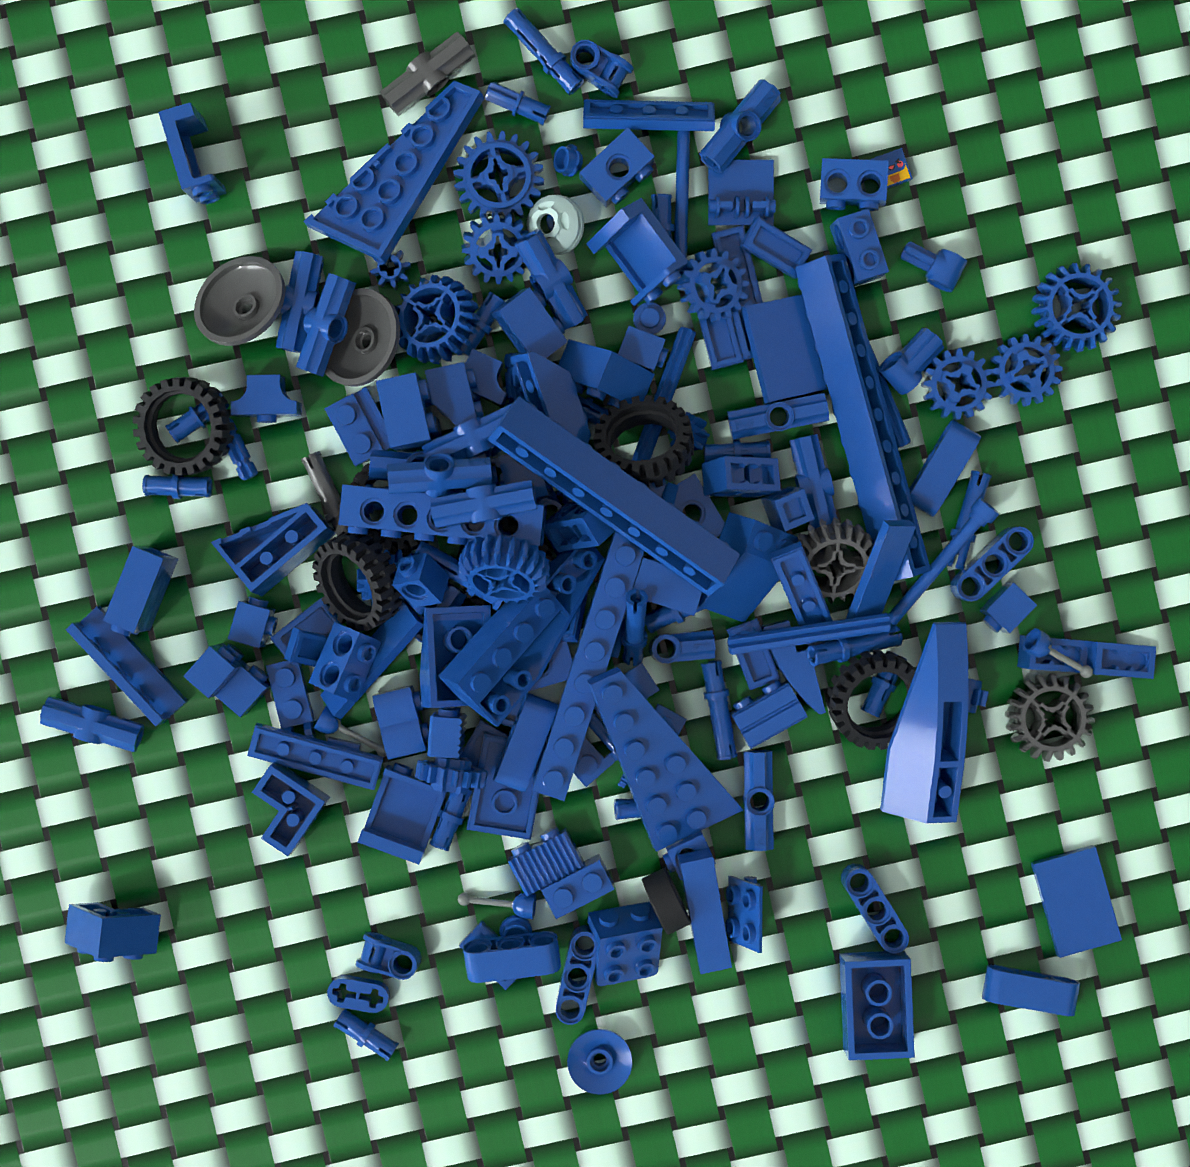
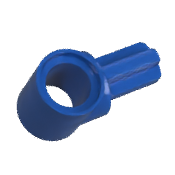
[901,242,967,292]

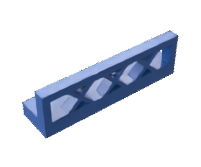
[65,606,188,726]

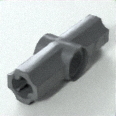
[380,31,475,116]

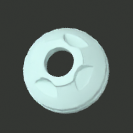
[527,195,584,255]

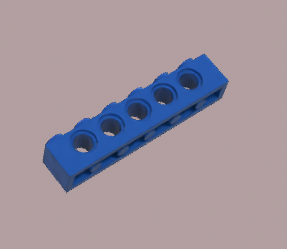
[338,484,547,546]

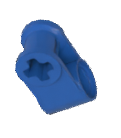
[570,40,634,98]
[355,932,422,980]

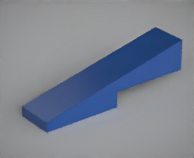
[1017,635,1156,679]
[677,848,732,974]

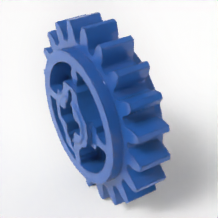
[453,131,544,221]

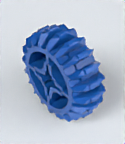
[1031,263,1122,353]
[394,274,480,364]
[458,534,550,604]

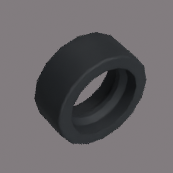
[642,868,691,935]

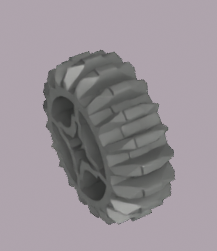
[798,517,874,604]
[1004,673,1095,762]

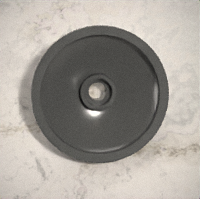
[194,256,285,346]
[325,288,400,387]

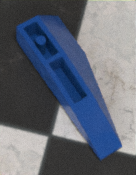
[439,546,605,727]
[880,622,969,824]

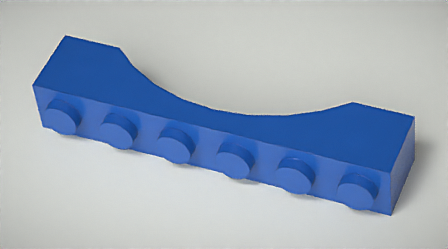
[425,362,511,547]

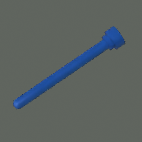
[673,131,690,285]
[889,497,1000,627]

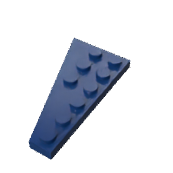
[303,80,484,263]
[587,667,743,852]

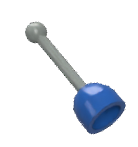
[1023,628,1093,678]
[313,706,387,757]
[458,893,536,920]

